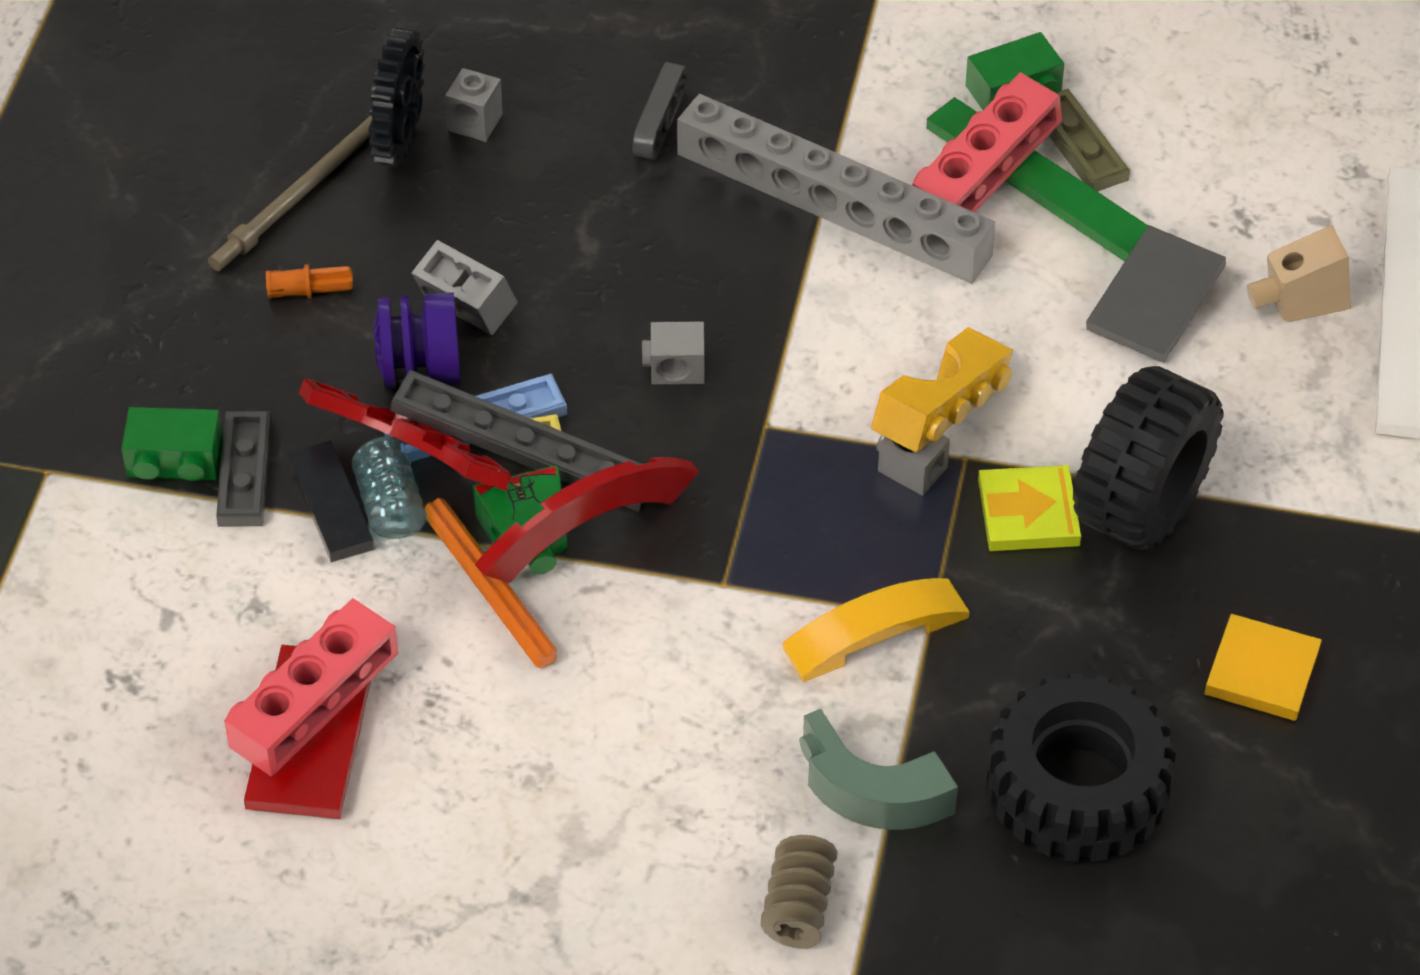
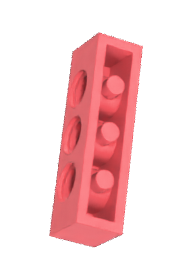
[912,72,1062,212]
[224,598,399,777]

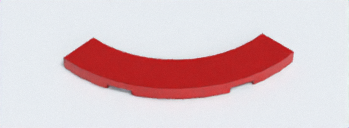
[298,378,511,491]
[475,457,700,583]

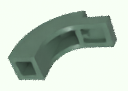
[799,709,958,830]

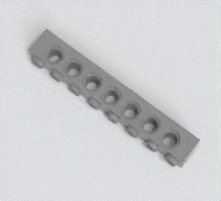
[677,94,996,284]

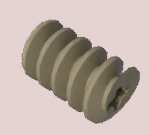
[761,835,838,949]

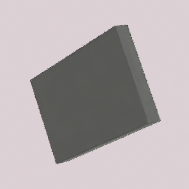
[1086,225,1226,363]

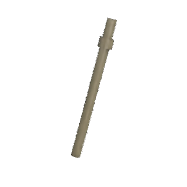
[208,116,372,271]

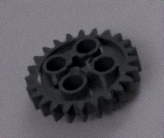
[369,27,425,167]

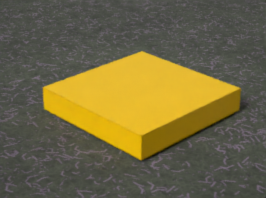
[1204,614,1322,721]

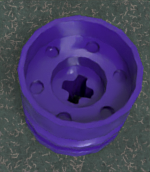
[373,292,461,390]

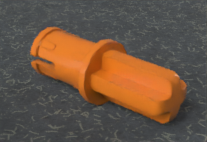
[266,264,353,299]

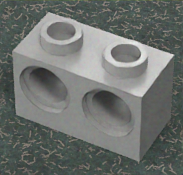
[411,240,518,336]

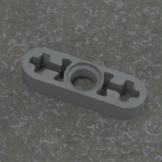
[632,62,688,160]

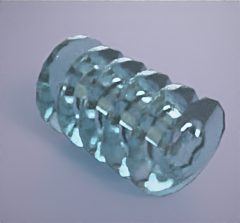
[352,436,427,539]

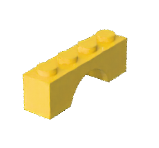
[871,327,1013,453]

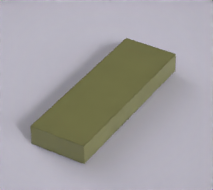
[1049,89,1130,192]

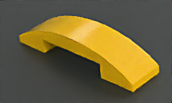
[782,578,970,682]

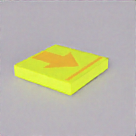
[978,465,1081,551]

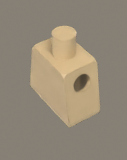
[1246,225,1351,322]

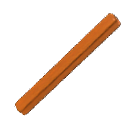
[424,498,557,668]

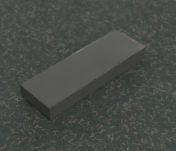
[216,411,272,527]

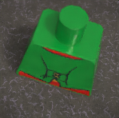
[473,465,567,574]

